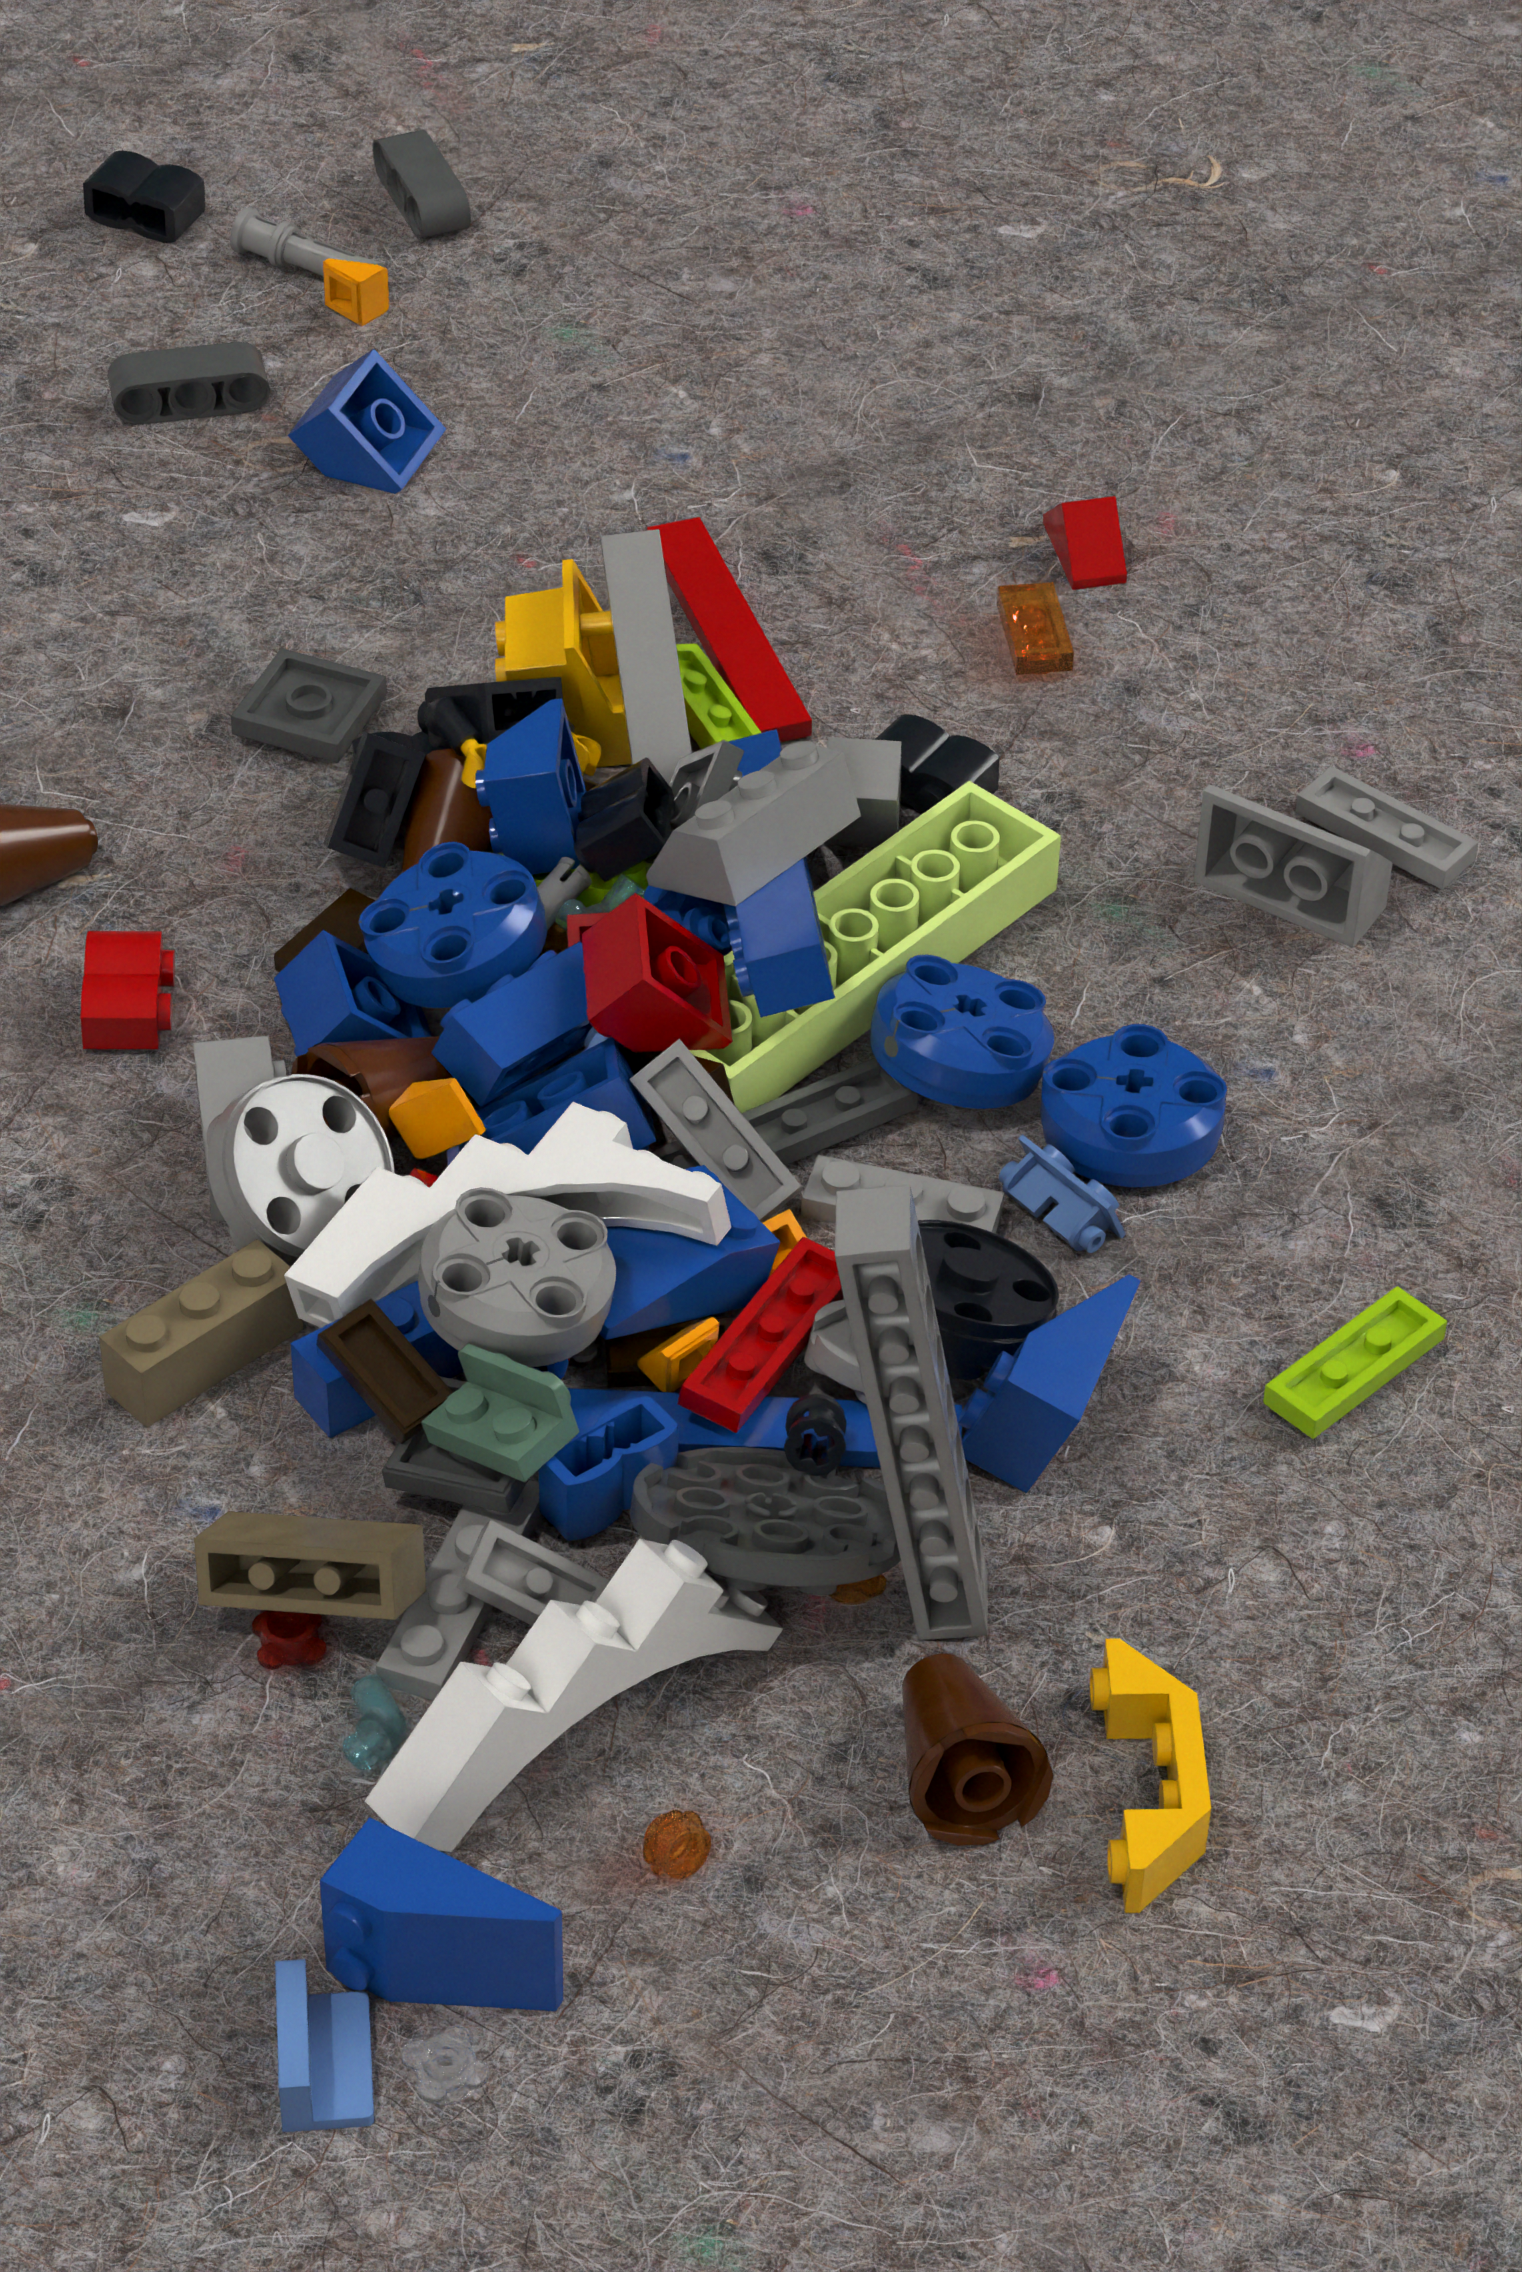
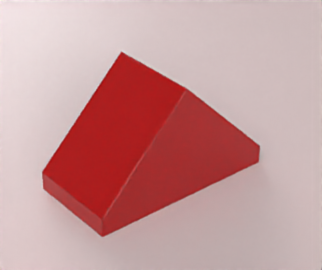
[1043,496,1127,590]

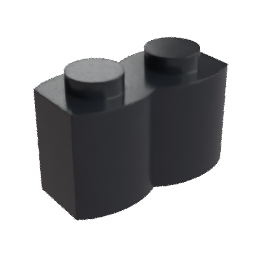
[83,150,205,243]
[875,714,999,815]
[574,757,675,882]

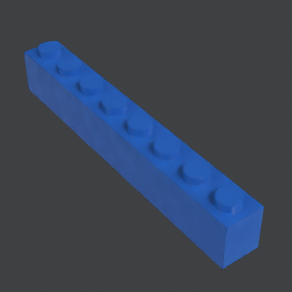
[723,729,835,1017]

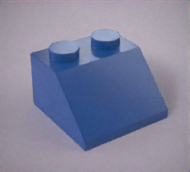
[288,349,446,494]
[476,698,587,875]
[274,930,432,1057]

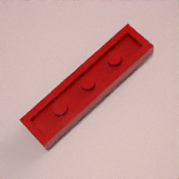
[677,1237,844,1433]

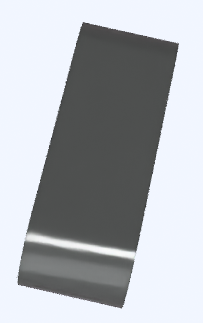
[372,129,471,239]
[107,342,270,425]

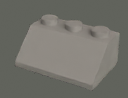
[646,741,861,906]
[1193,784,1393,948]

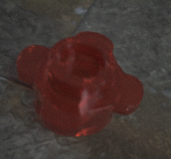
[252,1610,327,1670]

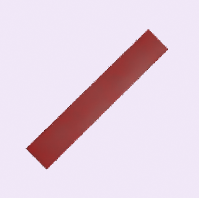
[647,517,812,743]

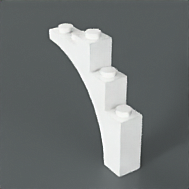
[284,1102,732,1328]
[365,1539,783,1852]

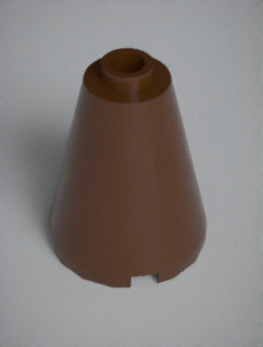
[402,748,494,873]
[0,804,98,907]
[291,1036,466,1145]
[902,1654,1053,1846]

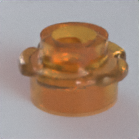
[642,1809,711,1879]

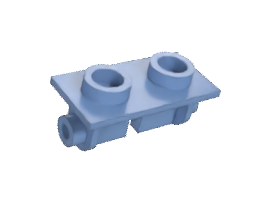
[999,1134,1126,1253]

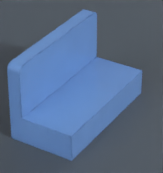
[275,1959,374,2132]

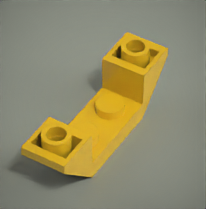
[1090,1638,1211,1913]

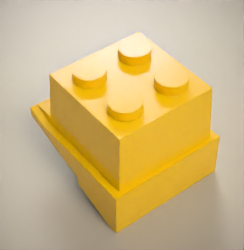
[495,559,632,767]

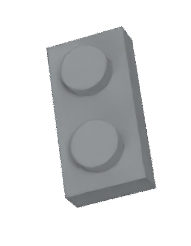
[457,1519,610,1626]

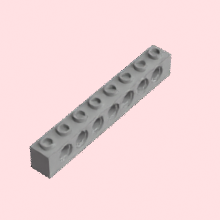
[835,1184,988,1641]

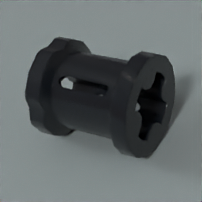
[784,1394,847,1476]

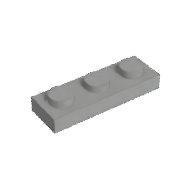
[1295,766,1479,890]
[629,1039,803,1222]
[801,1155,1005,1234]

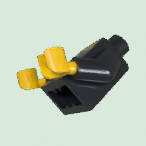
[417,677,602,788]

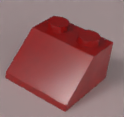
[582,893,733,1052]

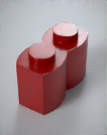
[80,931,175,1049]

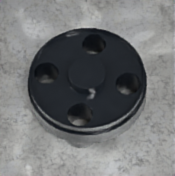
[918,1220,1059,1380]

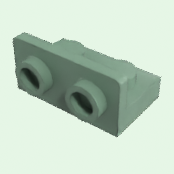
[421,1343,580,1482]

